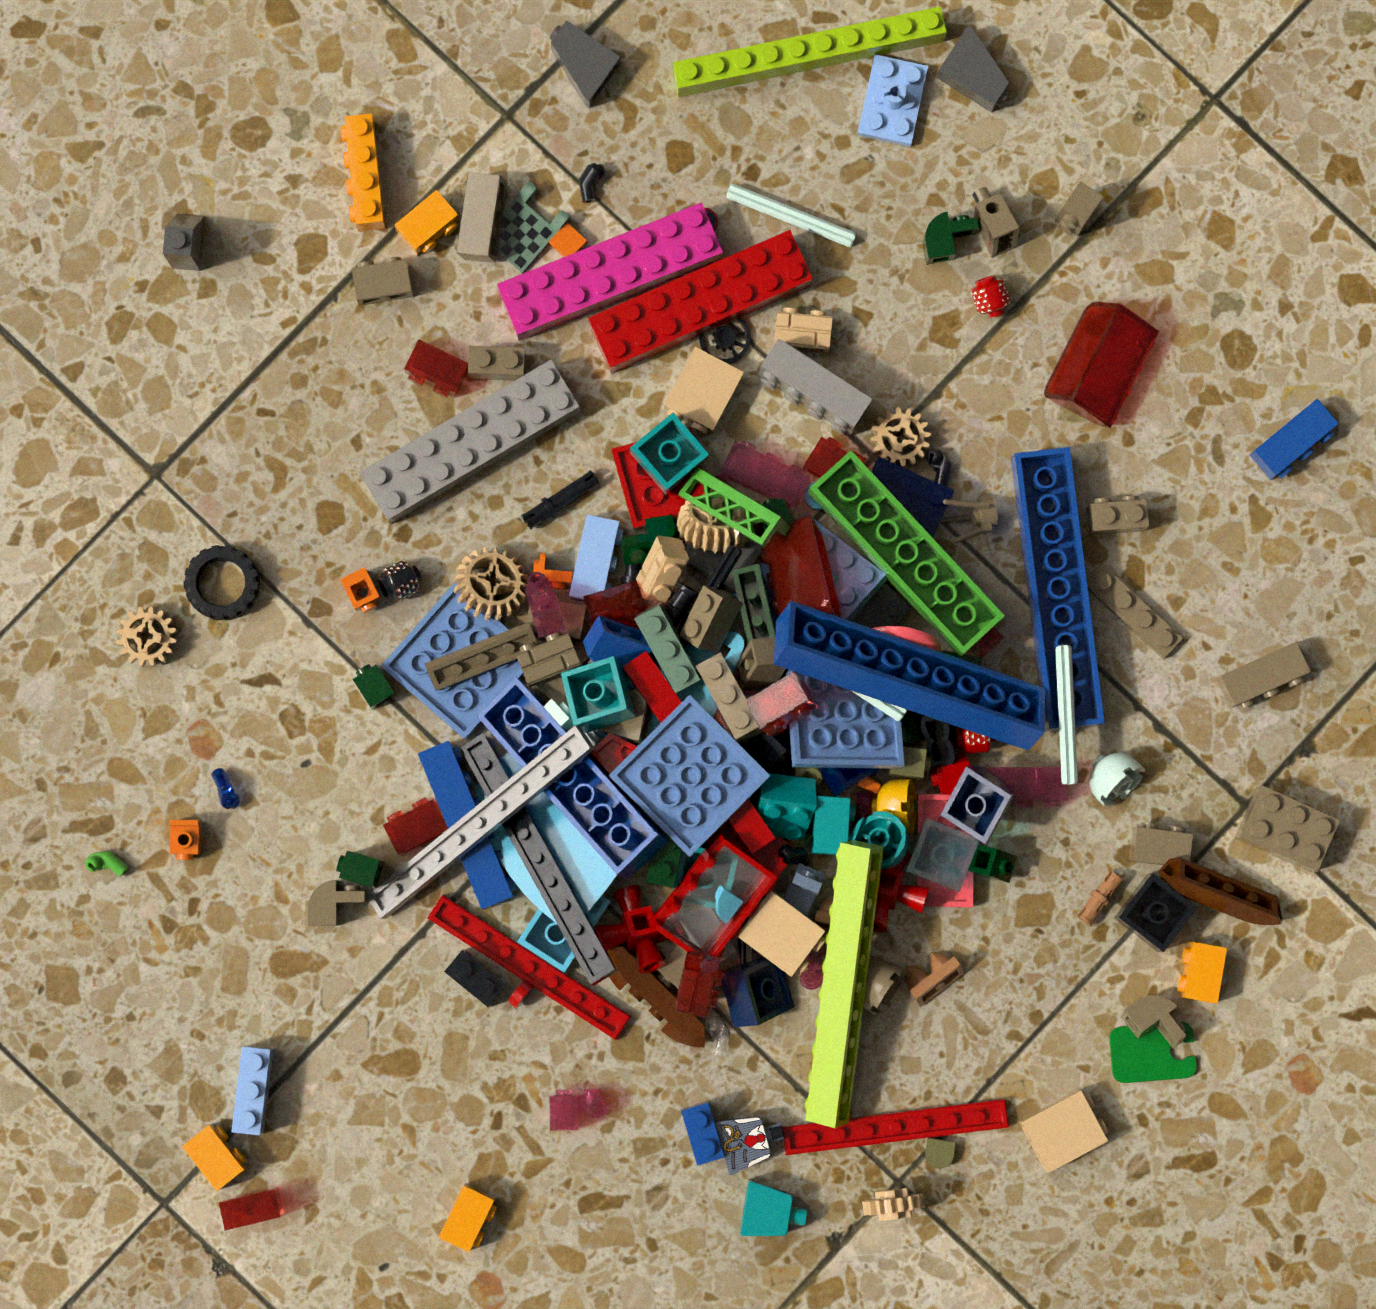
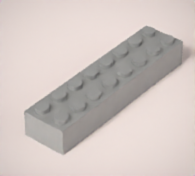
[359,360,580,524]

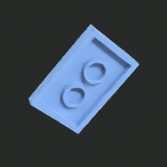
[857,54,928,147]

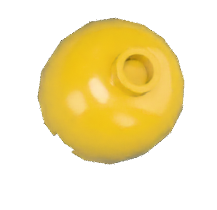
[872,778,917,834]

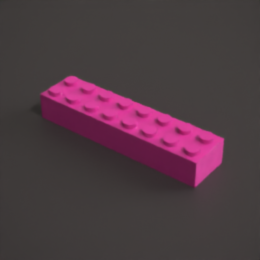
[497,202,723,341]

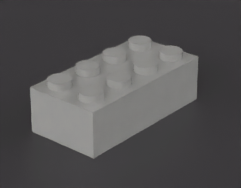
[759,339,872,436]

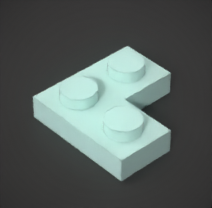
[543,699,601,747]

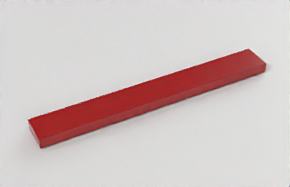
[622,651,775,854]
[427,895,631,1040]
[782,1099,1009,1155]

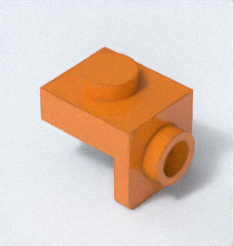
[533,553,573,590]

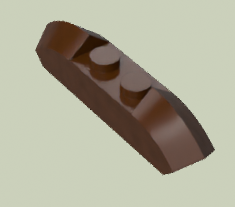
[1158,857,1283,925]
[607,947,705,1048]

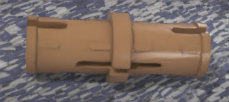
[1076,871,1124,926]

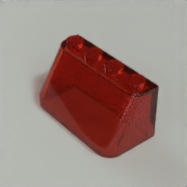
[1044,301,1159,428]
[761,515,842,618]

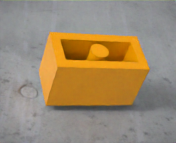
[394,190,459,256]
[1177,942,1227,1004]
[182,1124,247,1191]
[438,1184,497,1252]

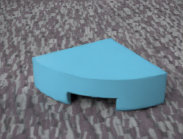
[715,885,744,924]

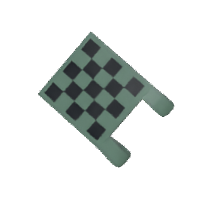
[497,182,570,274]

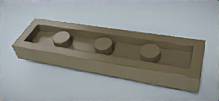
[1086,563,1183,659]
[424,622,538,691]

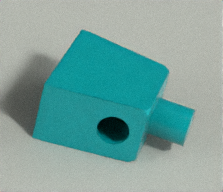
[740,1179,807,1236]

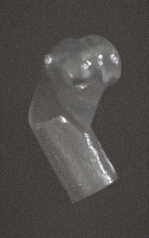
[704,1016,731,1058]

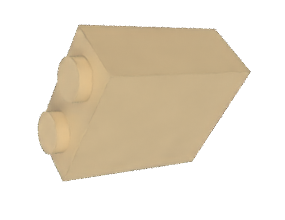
[664,347,744,435]
[737,891,826,977]
[1019,1089,1109,1173]

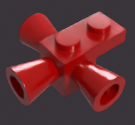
[873,851,930,933]
[595,885,683,973]

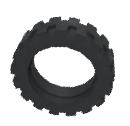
[183,545,260,621]

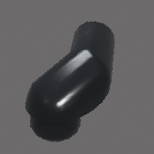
[579,163,605,203]
[926,449,952,490]

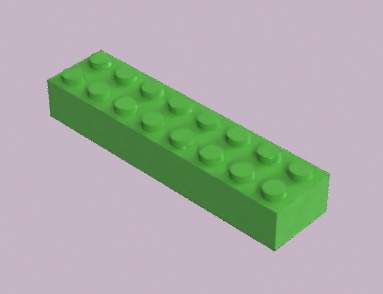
[808,450,1005,657]

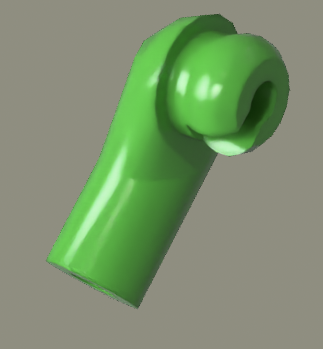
[85,851,129,877]

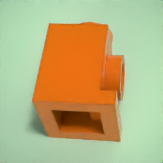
[340,567,381,613]
[170,820,202,860]

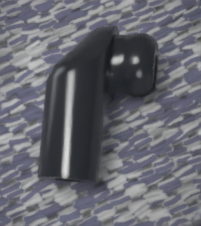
[778,844,810,866]

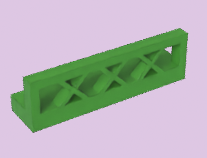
[678,467,790,548]

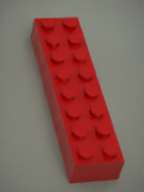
[588,230,813,374]

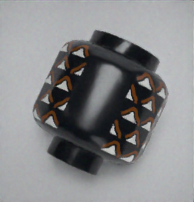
[378,561,422,602]

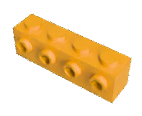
[340,114,386,232]

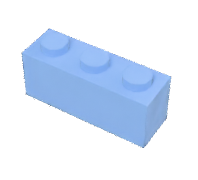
[569,515,624,606]
[231,1046,274,1135]

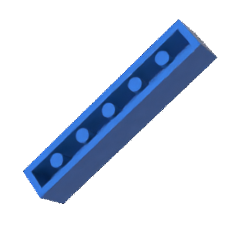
[417,741,516,910]

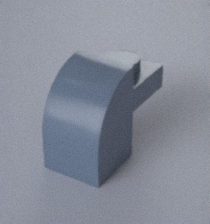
[783,863,825,916]

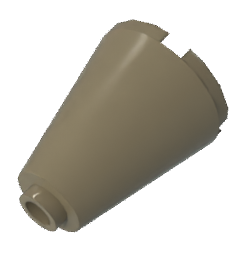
[863,955,906,1017]

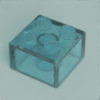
[904,818,979,892]

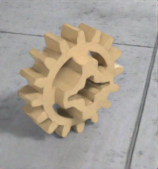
[870,407,931,468]
[116,606,178,667]
[862,1188,925,1221]

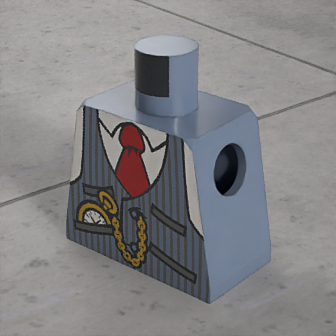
[714,1116,784,1175]

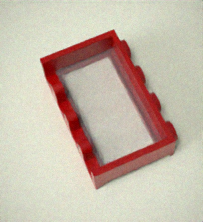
[651,831,778,967]

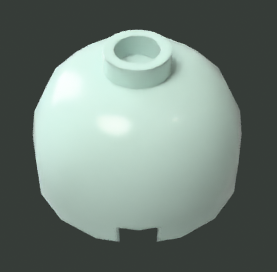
[1089,752,1145,808]

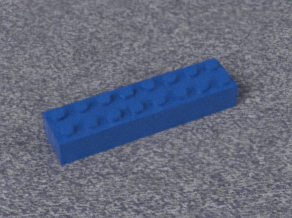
[477,677,669,880]

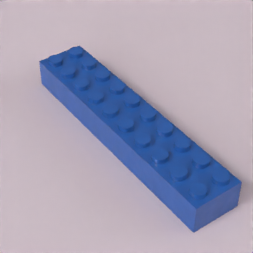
[1011,447,1105,732]
[773,601,1045,751]

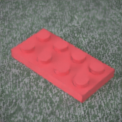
[916,794,974,908]

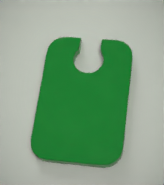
[1109,1022,1196,1083]

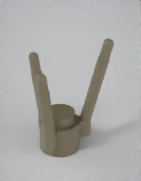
[927,499,998,543]

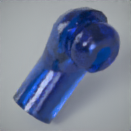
[211,768,240,809]

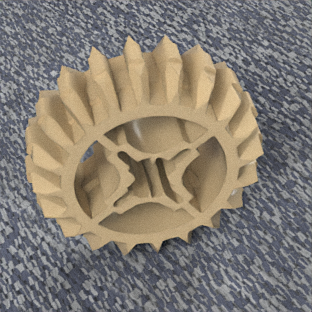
[677,497,749,554]
[453,547,529,621]

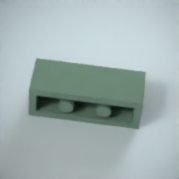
[634,602,701,693]

